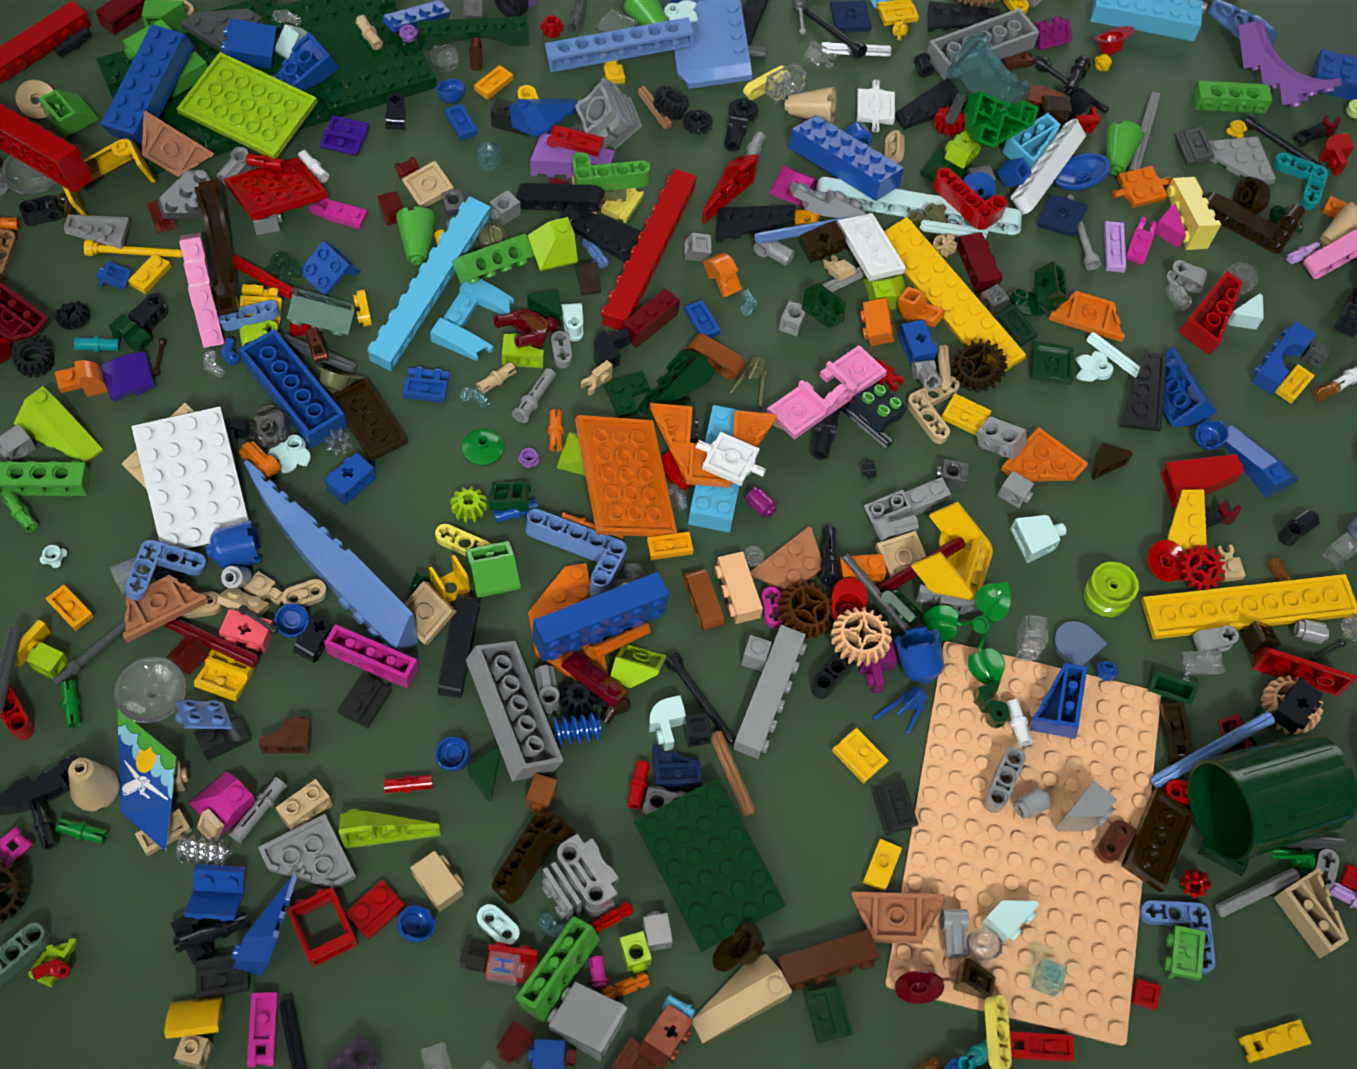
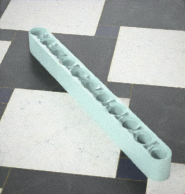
[816,177,1022,235]

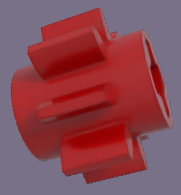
[541,15,563,39]
[1180,867,1211,899]

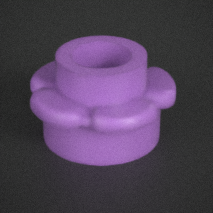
[399,25,418,42]
[518,448,539,468]

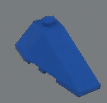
[509,98,578,137]
[1163,347,1217,427]
[1223,425,1299,497]
[231,875,297,976]

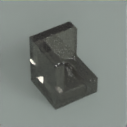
[460,934,492,974]

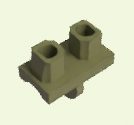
[910,203,946,233]

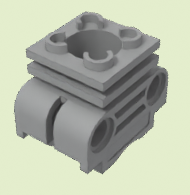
[575,77,642,149]
[541,834,619,923]

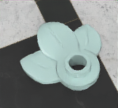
[664,0,698,23]
[1075,351,1113,382]
[267,435,311,474]

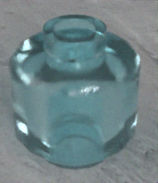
[476,142,502,171]

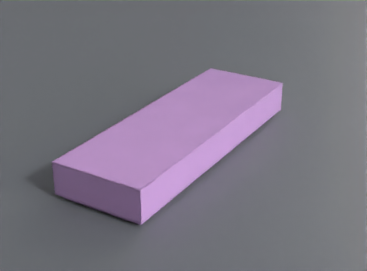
[1103,221,1126,273]

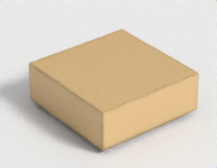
[197,809,224,843]

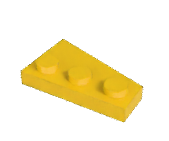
[1167,490,1207,554]

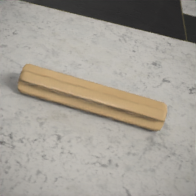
[937,345,952,390]

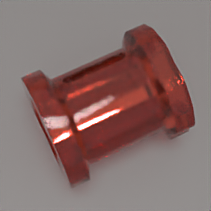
[394,157,419,180]

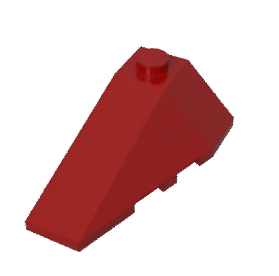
[702,154,759,224]

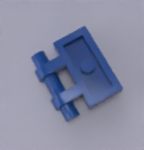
[403,366,450,403]

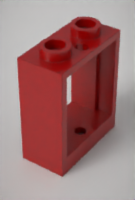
[286,887,358,968]

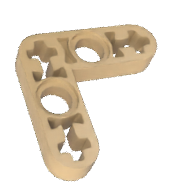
[907,376,960,444]

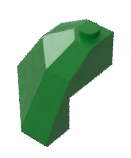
[964,91,1039,148]

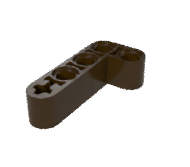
[492,812,577,904]

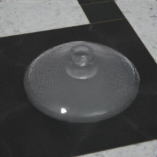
[1,155,57,194]
[114,657,186,723]

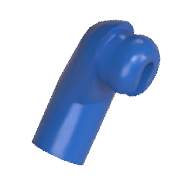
[221,338,240,365]

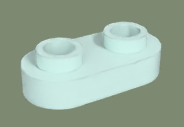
[477,904,520,947]

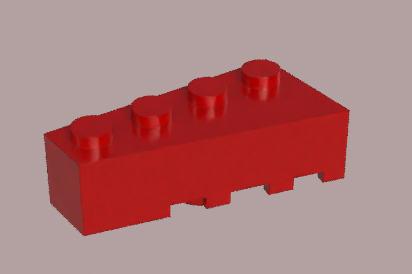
[1178,271,1243,355]

